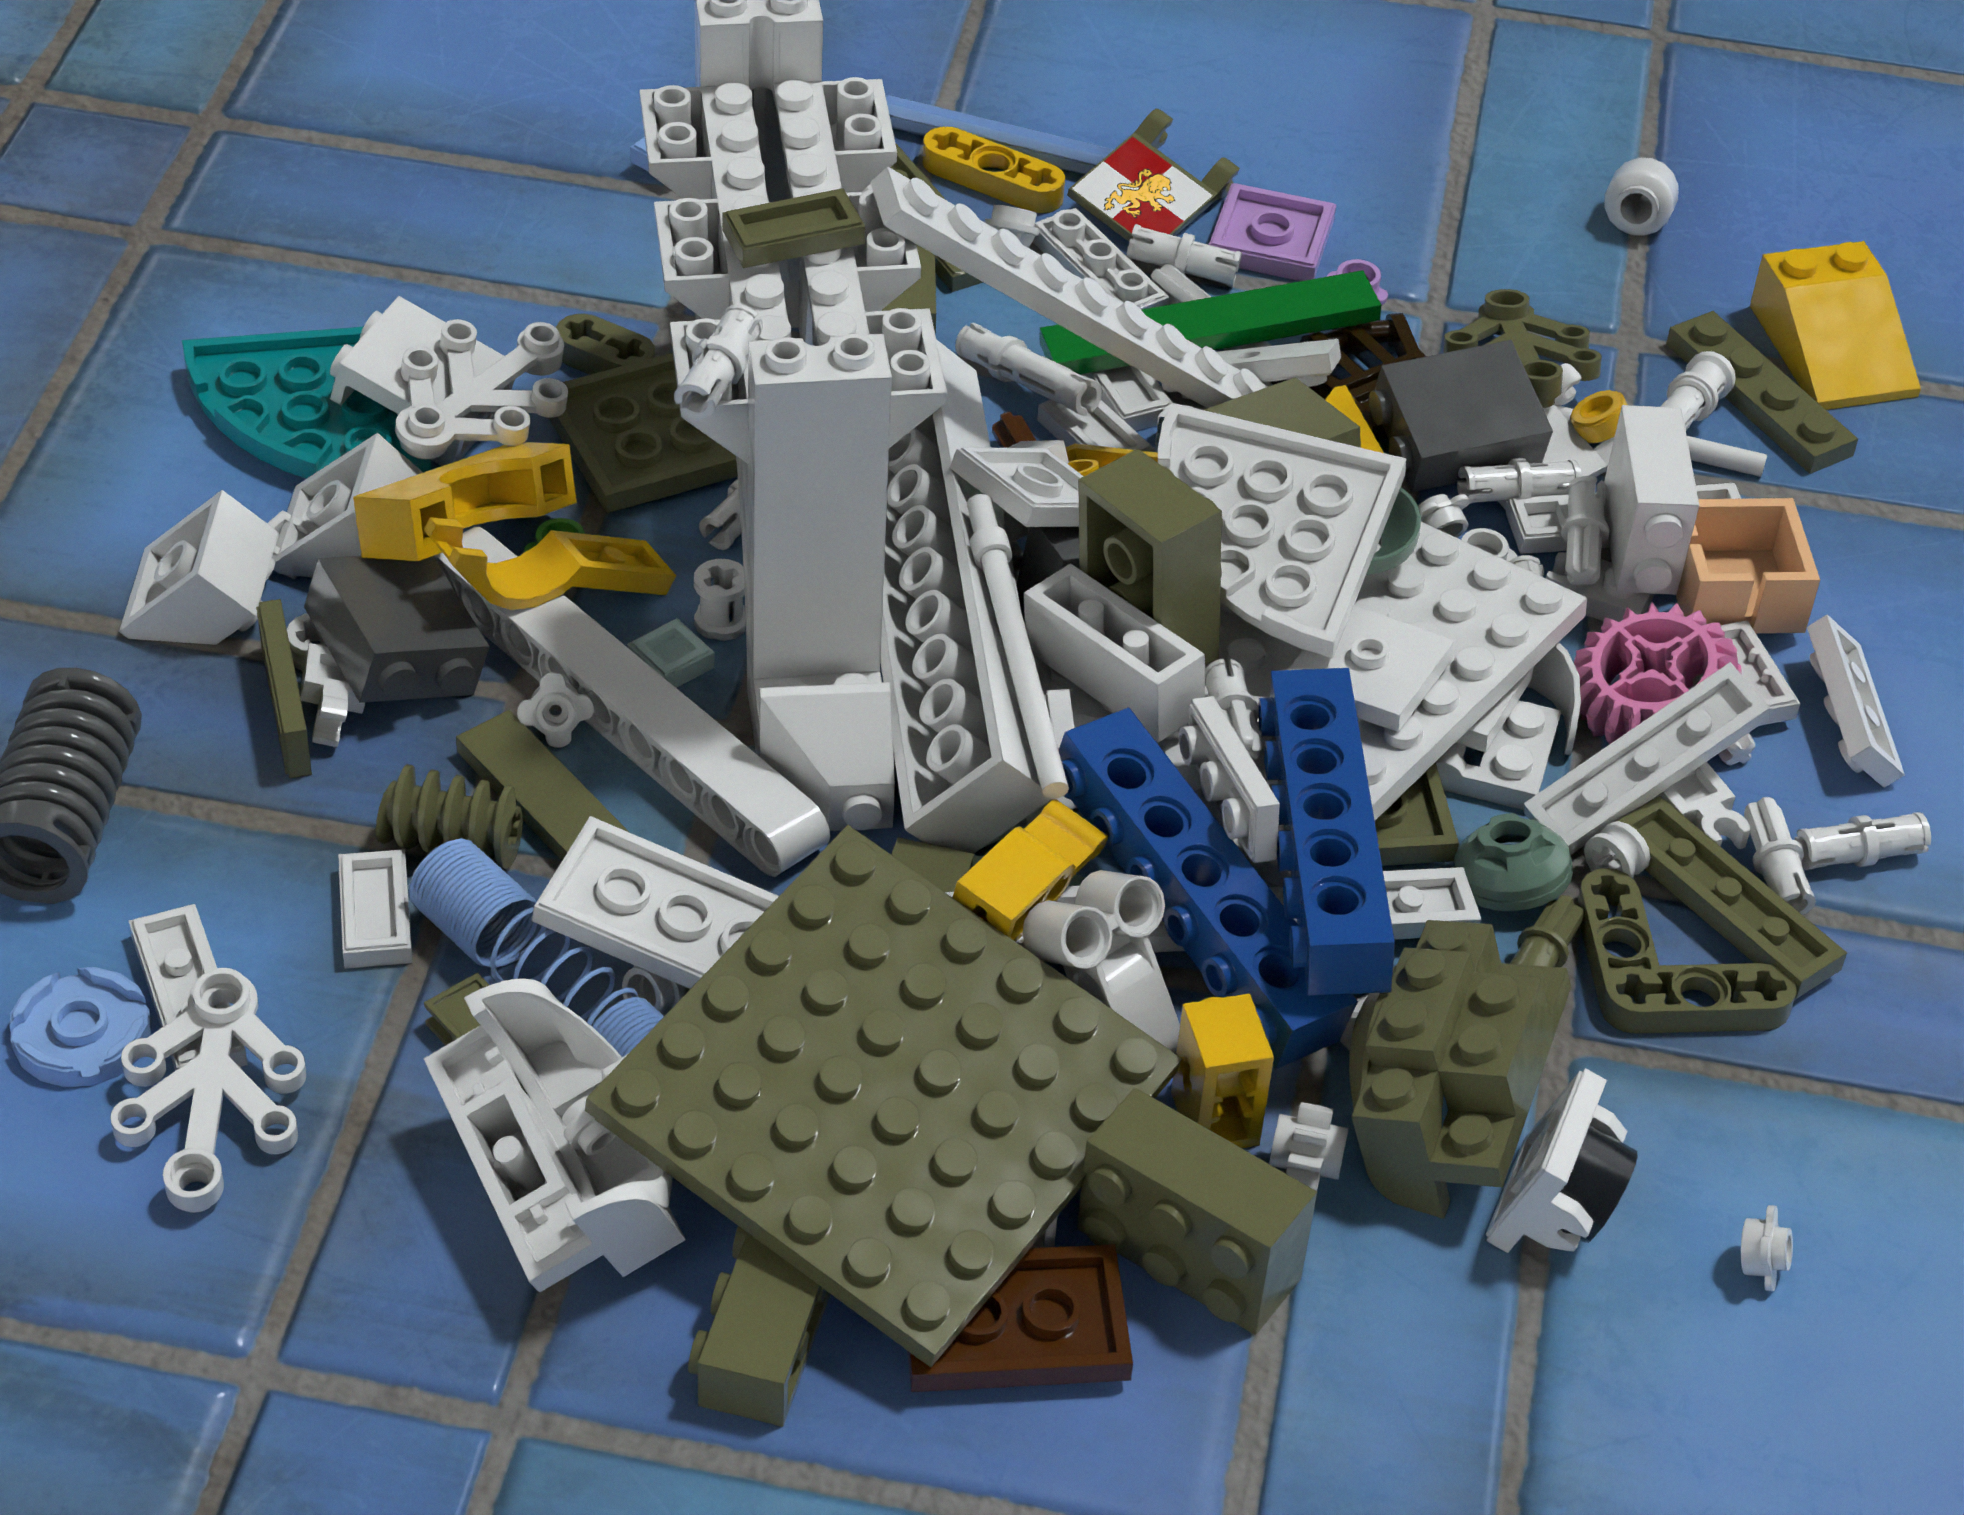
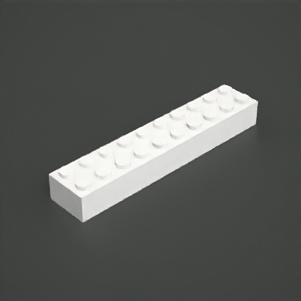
[880,339,1051,854]

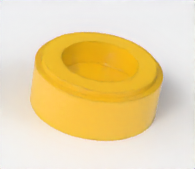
[1570,390,1628,443]

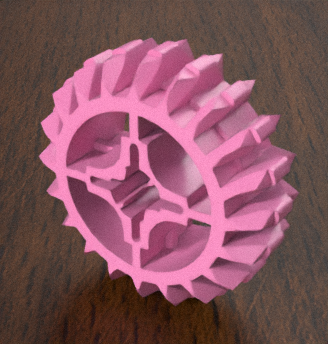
[1574,602,1742,745]

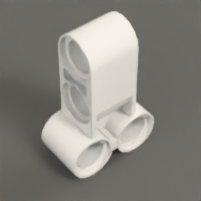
[1022,870,1180,1054]

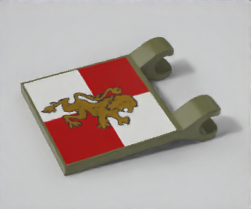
[1067,108,1240,242]

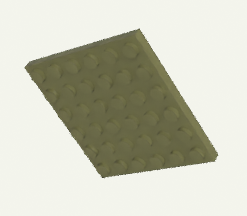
[585,825,1182,1368]

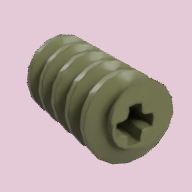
[375,764,523,870]

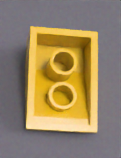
[1750,241,1921,410]

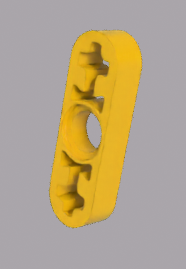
[922,127,1065,213]

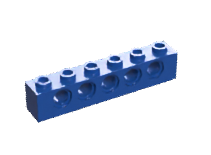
[1258,668,1395,996]
[1059,707,1358,1070]

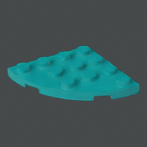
[182,327,432,479]

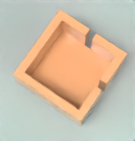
[1676,498,1820,634]

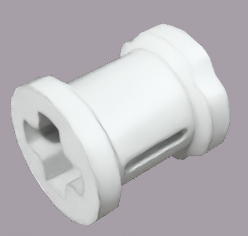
[694,559,746,641]

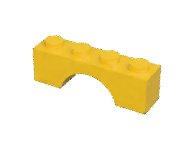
[353,442,577,561]

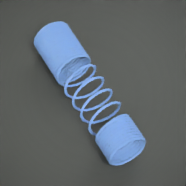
[409,838,664,1057]

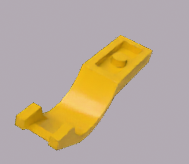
[424,517,677,610]

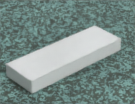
[129,904,248,1071]

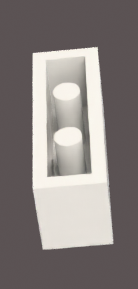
[1024,563,1205,743]

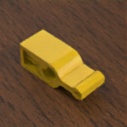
[952,799,1109,942]

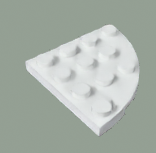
[1158,402,1406,658]

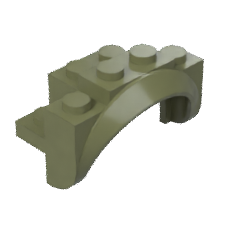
[1349,920,1571,1219]

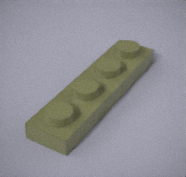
[1666,311,1858,474]
[1617,796,1847,999]

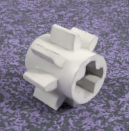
[1269,1102,1349,1191]

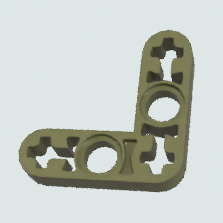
[1577,868,1797,1034]

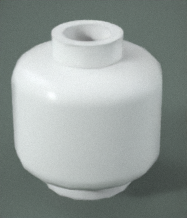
[1604,158,1679,236]

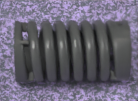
[0,667,142,904]

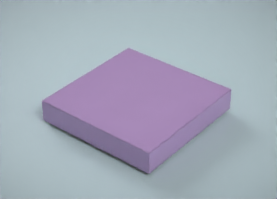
[1209,183,1337,281]

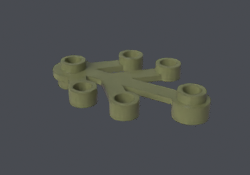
[1443,289,1602,408]

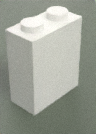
[1604,405,1699,595]

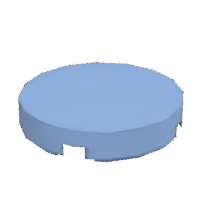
[9,967,151,1087]

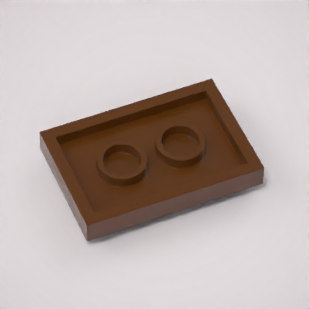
[907,1244,1133,1392]

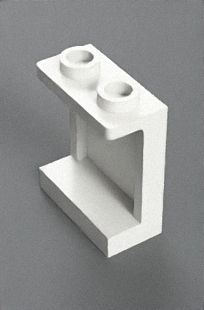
[330,296,515,466]

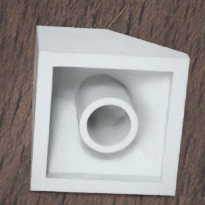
[759,682,895,831]

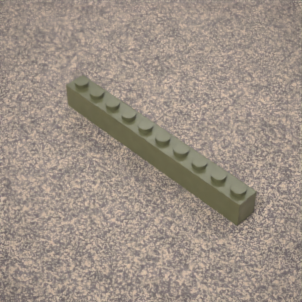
[688,837,974,1427]

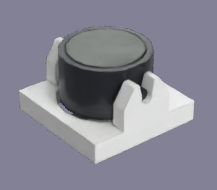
[1486,1068,1638,1253]

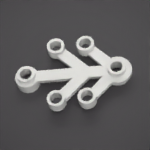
[395,319,568,459]
[110,968,307,1213]

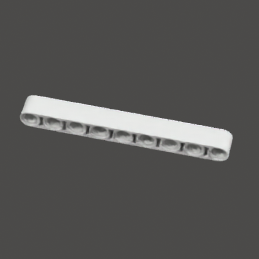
[434,527,830,877]

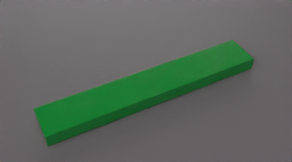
[1039,270,1382,375]

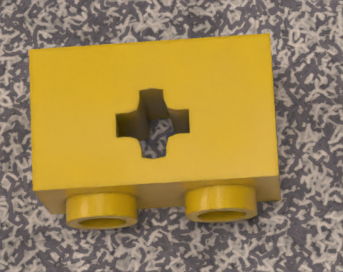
[1171,993,1274,1148]

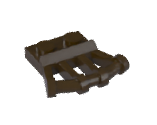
[1271,313,1427,442]

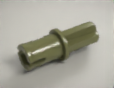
[1510,895,1584,967]

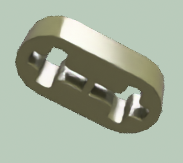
[556,314,655,375]

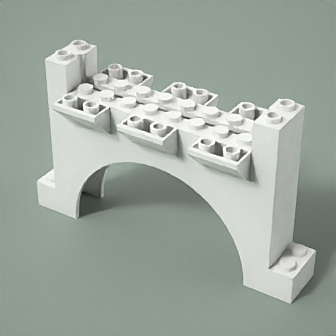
[639,0,947,756]

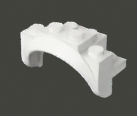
[424,979,686,1293]

